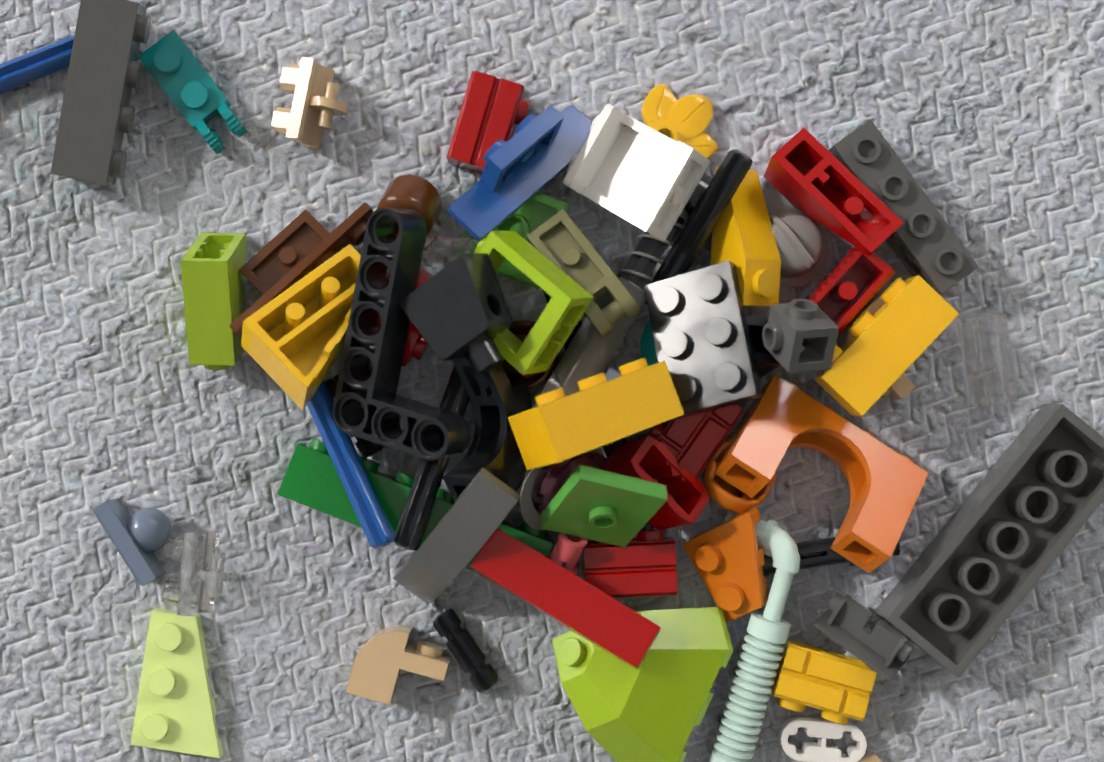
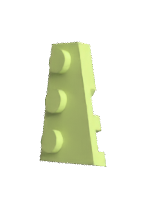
[130,608,224,758]

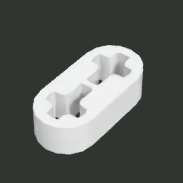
[778,716,867,762]

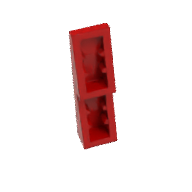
[470,528,661,670]

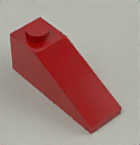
[764,127,904,256]

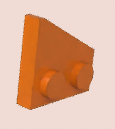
[682,506,769,622]

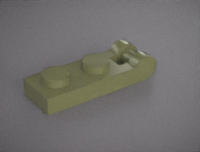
[526,209,640,338]

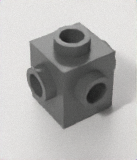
[762,299,839,373]

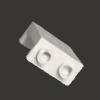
[563,104,711,242]

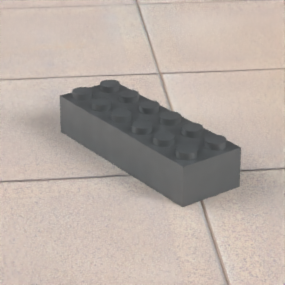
[875,404,1104,679]

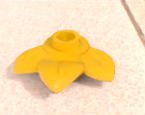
[641,83,718,159]

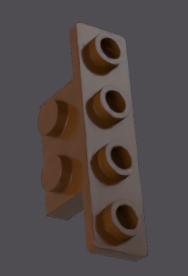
[230,202,373,339]

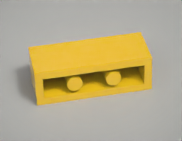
[813,275,959,416]

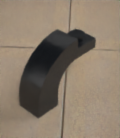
[442,357,532,502]

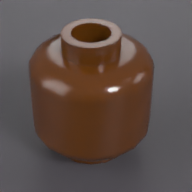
[376,174,442,238]

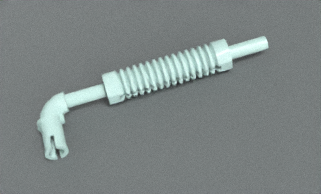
[709,511,801,762]

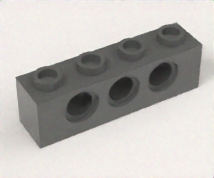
[828,119,979,295]

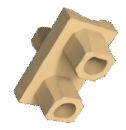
[271,57,349,149]

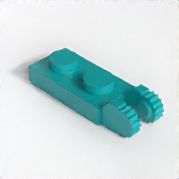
[138,30,248,154]

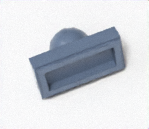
[93,498,171,586]

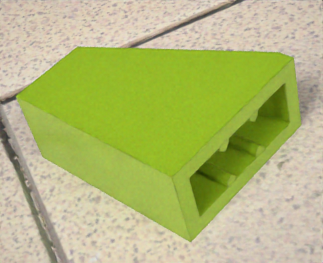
[180,232,246,370]

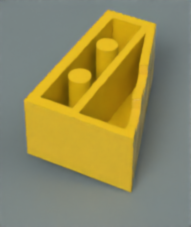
[241,244,361,411]
[508,357,684,470]

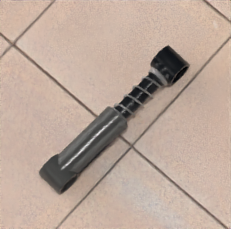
[531,174,713,409]

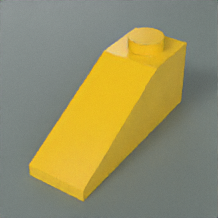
[710,167,781,306]

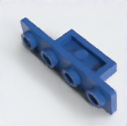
[448,105,592,241]

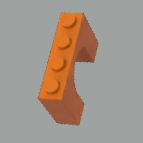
[714,374,929,573]

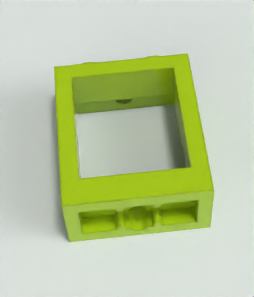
[475,231,594,375]

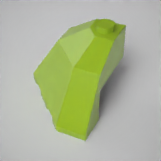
[552,607,733,762]

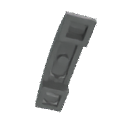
[393,467,521,605]

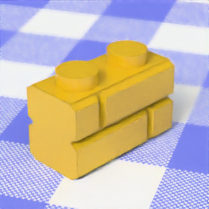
[771,639,877,725]

